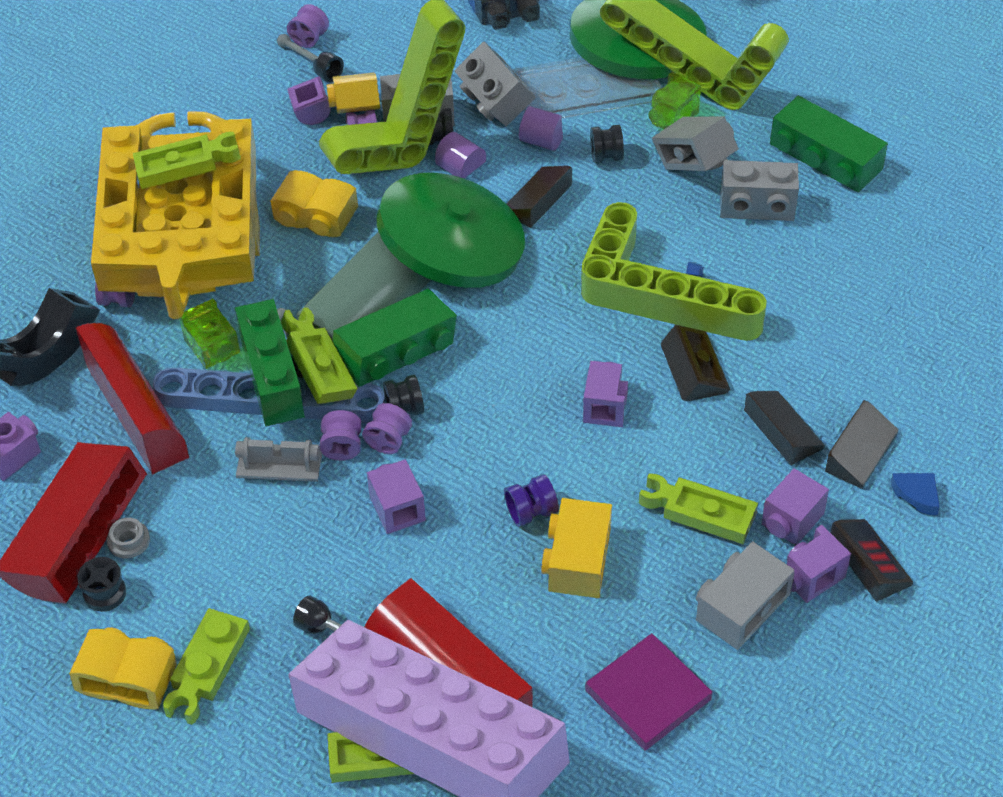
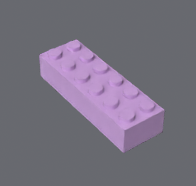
[288,620,570,797]

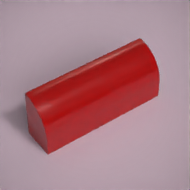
[76,323,189,475]
[0,442,147,604]
[364,578,533,707]

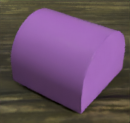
[287,76,331,125]
[519,106,563,151]
[435,132,486,178]

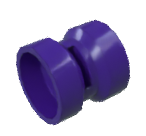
[504,474,559,527]

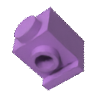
[583,360,629,427]
[0,411,41,481]
[787,525,851,603]

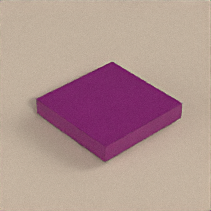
[585,633,713,751]

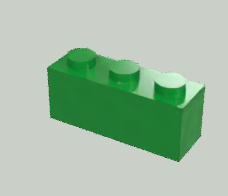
[770,95,888,193]
[332,288,457,387]
[235,299,305,427]

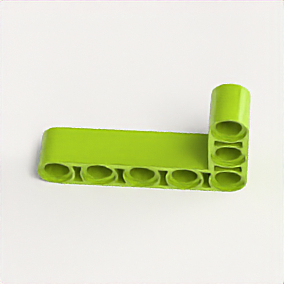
[319,0,466,174]
[600,0,789,110]
[581,202,767,341]

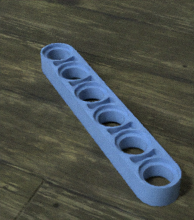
[153,367,385,423]

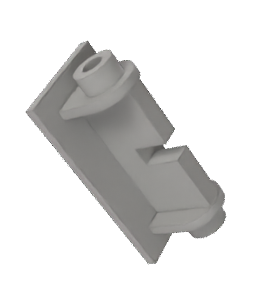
[235,437,322,482]

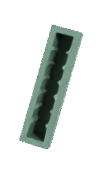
[296,232,431,341]

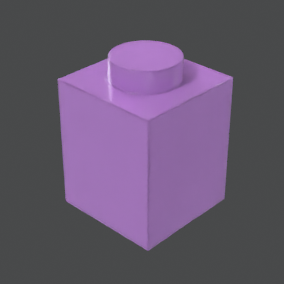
[367,459,426,534]
[761,468,829,546]

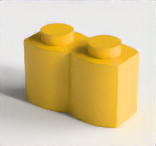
[326,72,380,114]
[270,170,358,237]
[69,627,177,710]

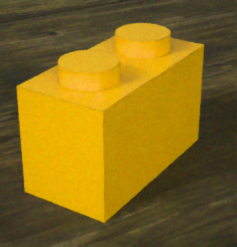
[541,498,612,598]

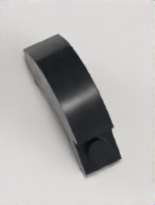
[0,288,100,386]

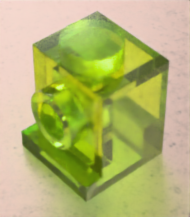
[648,72,701,130]
[179,298,240,369]

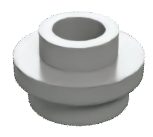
[107,518,150,558]

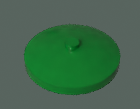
[569,0,707,79]
[376,173,525,288]

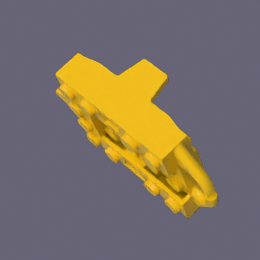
[91,111,260,319]

